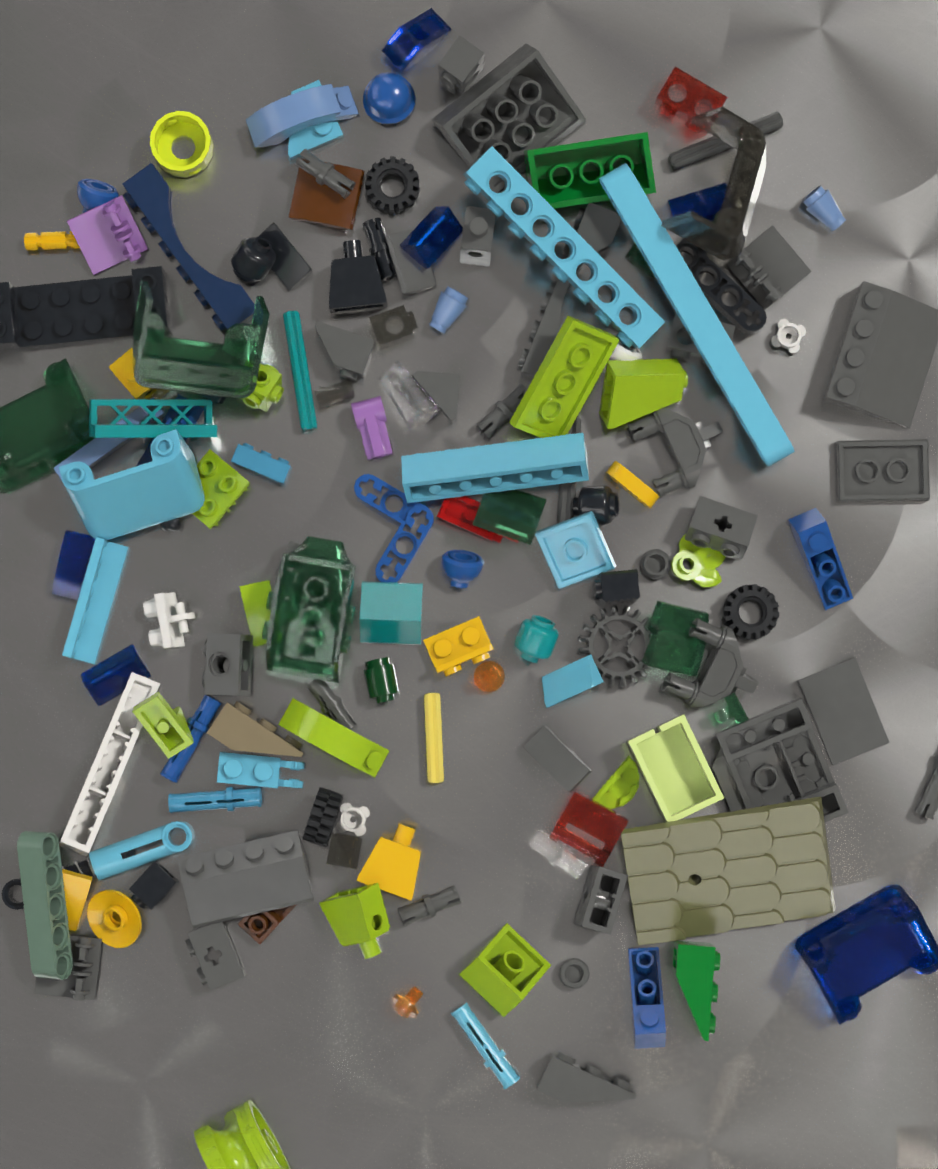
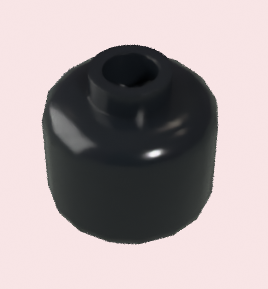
[231,237,276,283]
[573,485,619,525]

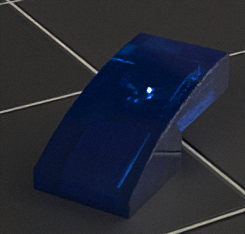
[52,530,95,600]

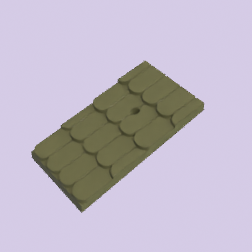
[621,796,836,946]

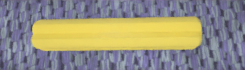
[424,693,444,783]

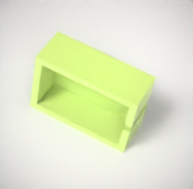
[627,714,724,822]

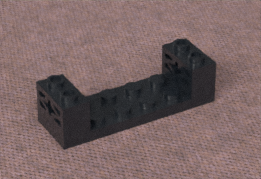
[0,266,173,351]

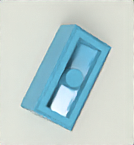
[542,654,604,708]

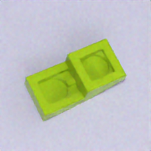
[239,580,284,647]

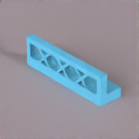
[62,537,130,665]

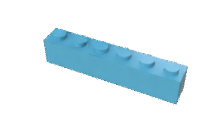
[401,433,589,503]

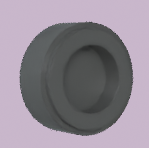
[559,958,590,989]

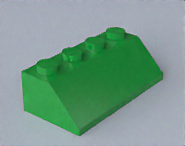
[524,132,656,209]

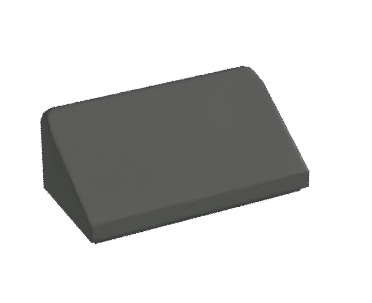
[386,229,436,294]

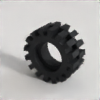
[365,156,420,215]
[722,584,780,640]
[303,787,344,847]

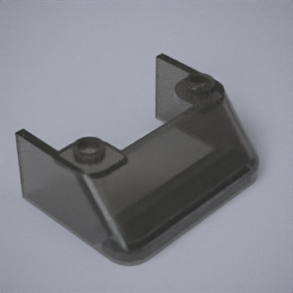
[661,106,766,261]

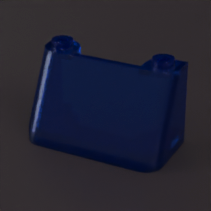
[795,885,938,1025]

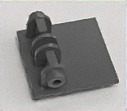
[726,225,812,310]
[34,935,102,1000]

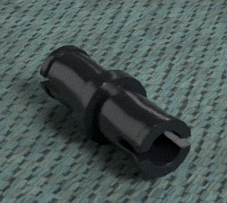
[362,218,397,281]

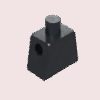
[329,240,388,313]

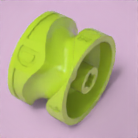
[194,1100,291,1169]

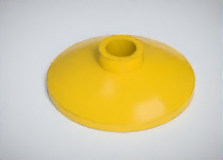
[87,890,142,948]

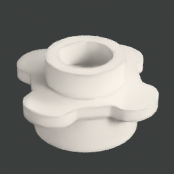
[771,319,806,354]
[336,803,370,836]

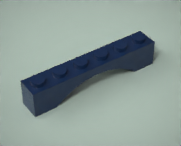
[122,163,261,335]

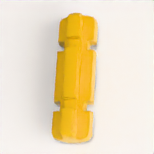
[24,231,80,250]

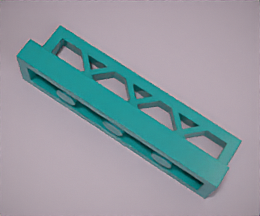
[89,399,217,438]

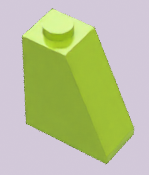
[599,358,688,429]

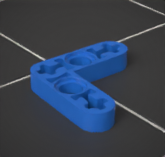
[354,474,434,582]

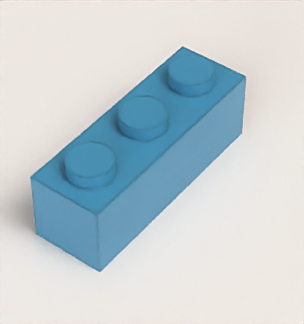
[231,443,292,485]

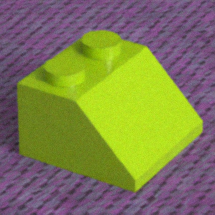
[459,923,551,1017]

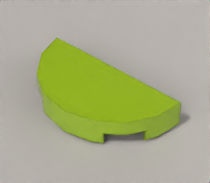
[590,755,640,809]

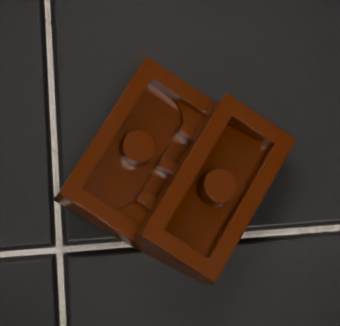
[289,158,365,230]

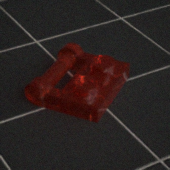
[549,790,629,867]

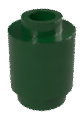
[363,657,399,703]

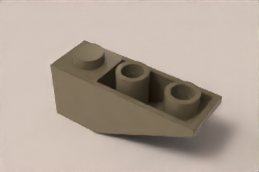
[207,701,305,757]

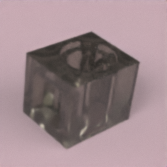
[369,305,418,350]
[326,832,364,869]

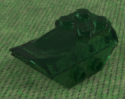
[262,536,356,683]

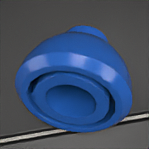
[77,179,119,213]
[442,550,484,588]

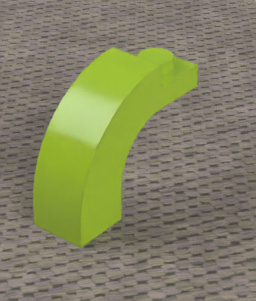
[278,698,389,777]

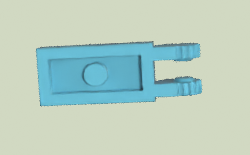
[217,752,305,788]

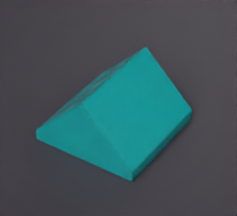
[359,581,423,644]

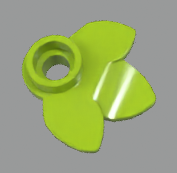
[671,534,726,588]

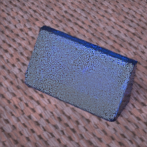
[667,183,734,232]
[400,206,463,269]
[81,644,151,707]

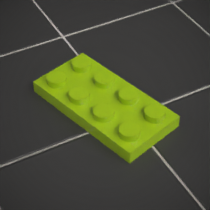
[509,316,619,438]

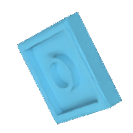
[535,511,616,589]

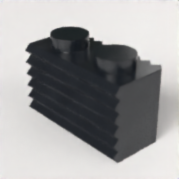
[593,569,640,605]

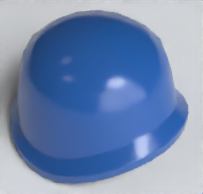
[363,72,416,124]

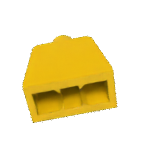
[109,347,169,399]
[356,823,421,901]

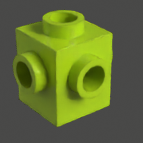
[235,358,284,412]

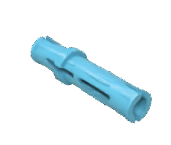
[451,1002,520,1090]

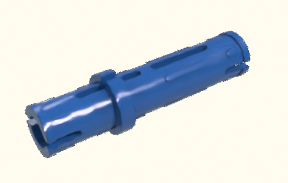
[160,695,222,783]

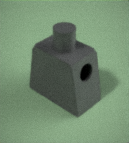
[460,206,496,267]

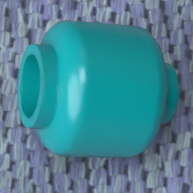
[515,615,559,663]

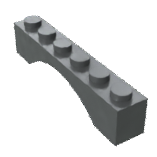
[518,203,621,379]

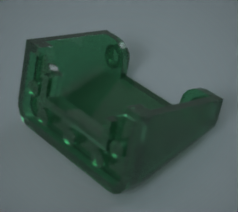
[0,358,100,494]

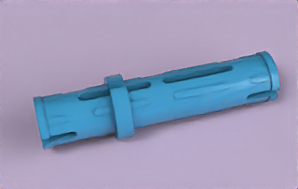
[168,787,262,813]

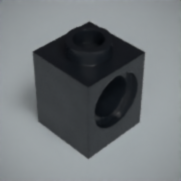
[129,861,179,910]

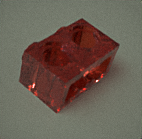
[655,66,728,134]

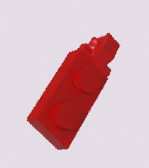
[437,496,522,543]

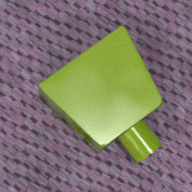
[319,883,390,959]

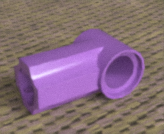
[351,396,393,460]

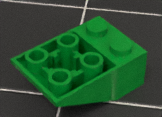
[672,941,720,1041]

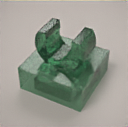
[713,692,749,725]

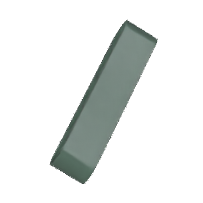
[17,831,73,980]

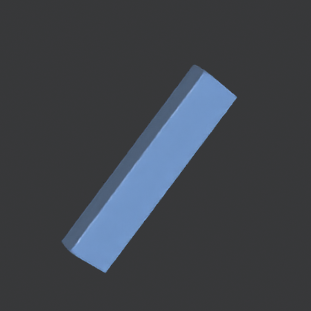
[54,397,166,481]

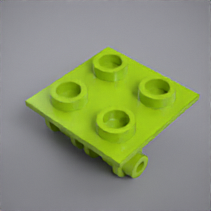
[192,449,250,529]

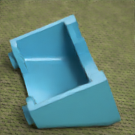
[59,429,205,540]

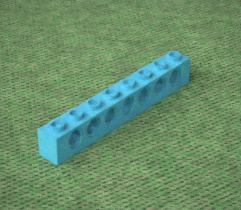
[463,146,665,349]

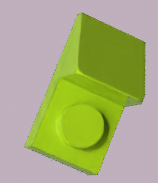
[132,691,194,759]

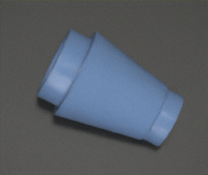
[802,185,846,231]
[429,286,468,334]

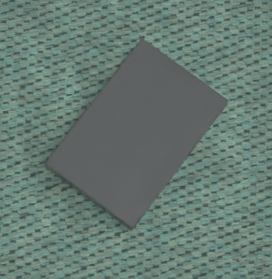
[836,439,930,502]
[797,658,890,765]

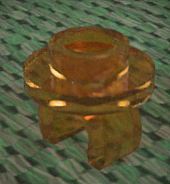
[474,661,505,692]
[392,986,423,1019]

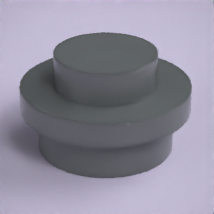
[640,549,671,580]

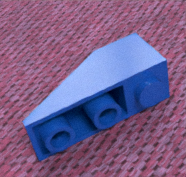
[788,508,853,610]
[628,947,666,1049]

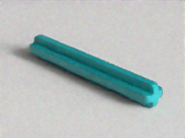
[283,311,317,430]

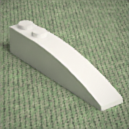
[59,672,160,857]

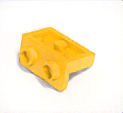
[423,616,494,677]

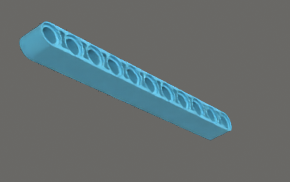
[599,163,795,467]

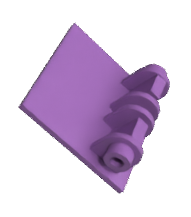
[67,195,148,275]

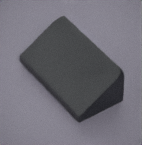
[258,222,313,291]

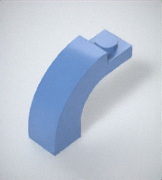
[246,84,359,148]

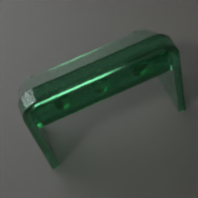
[132,281,270,398]

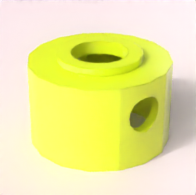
[150,111,214,178]

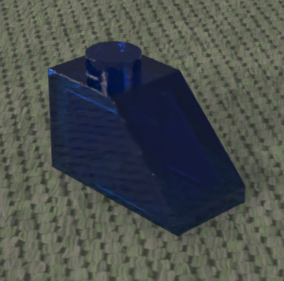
[381,8,452,72]

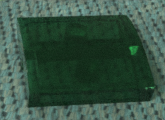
[473,489,547,545]
[642,601,709,676]

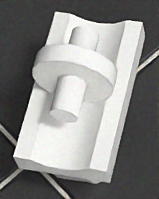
[143,592,195,649]

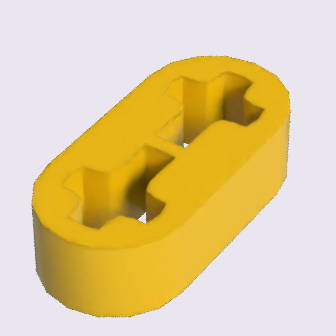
[605,461,660,509]

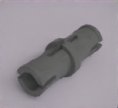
[295,149,356,199]
[476,383,527,439]
[306,674,358,729]
[397,885,461,926]

